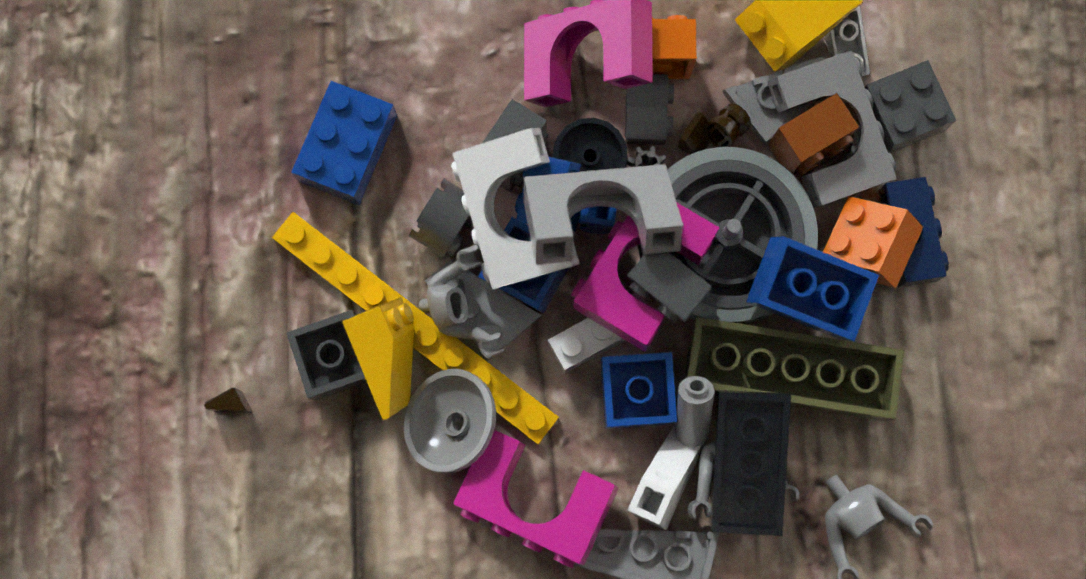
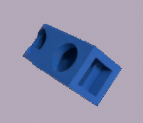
[579,206,617,235]

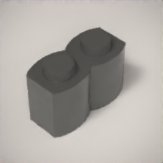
[625,74,674,145]

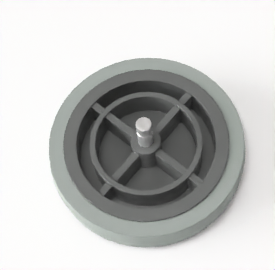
[637,147,818,324]

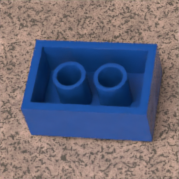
[291,81,397,205]
[746,236,879,341]

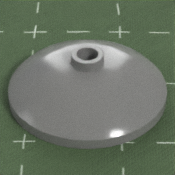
[404,369,496,473]

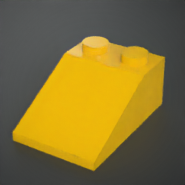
[734,0,863,72]
[342,297,414,420]

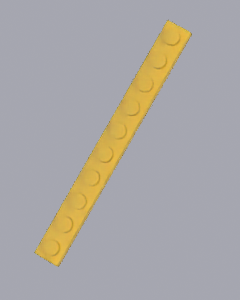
[272,212,559,445]

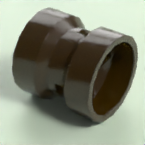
[704,103,751,147]

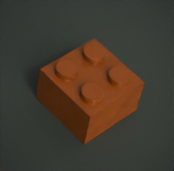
[768,93,859,177]

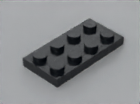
[710,390,791,536]

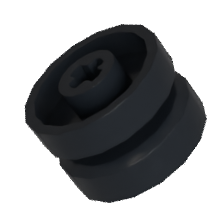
[553,117,628,172]

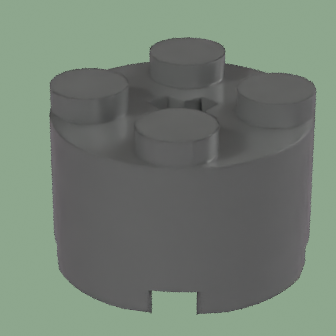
[409,178,473,258]

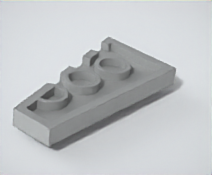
[574,529,720,579]

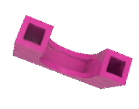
[524,0,653,108]
[571,203,720,352]
[453,430,619,568]

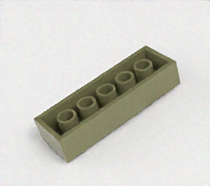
[684,317,904,422]

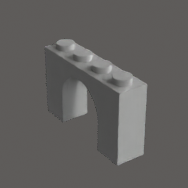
[767,50,897,208]
[524,164,683,265]

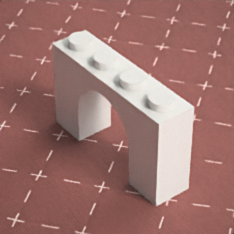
[452,128,580,289]

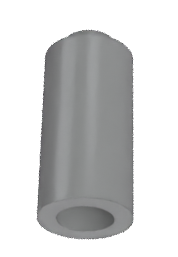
[675,376,714,447]

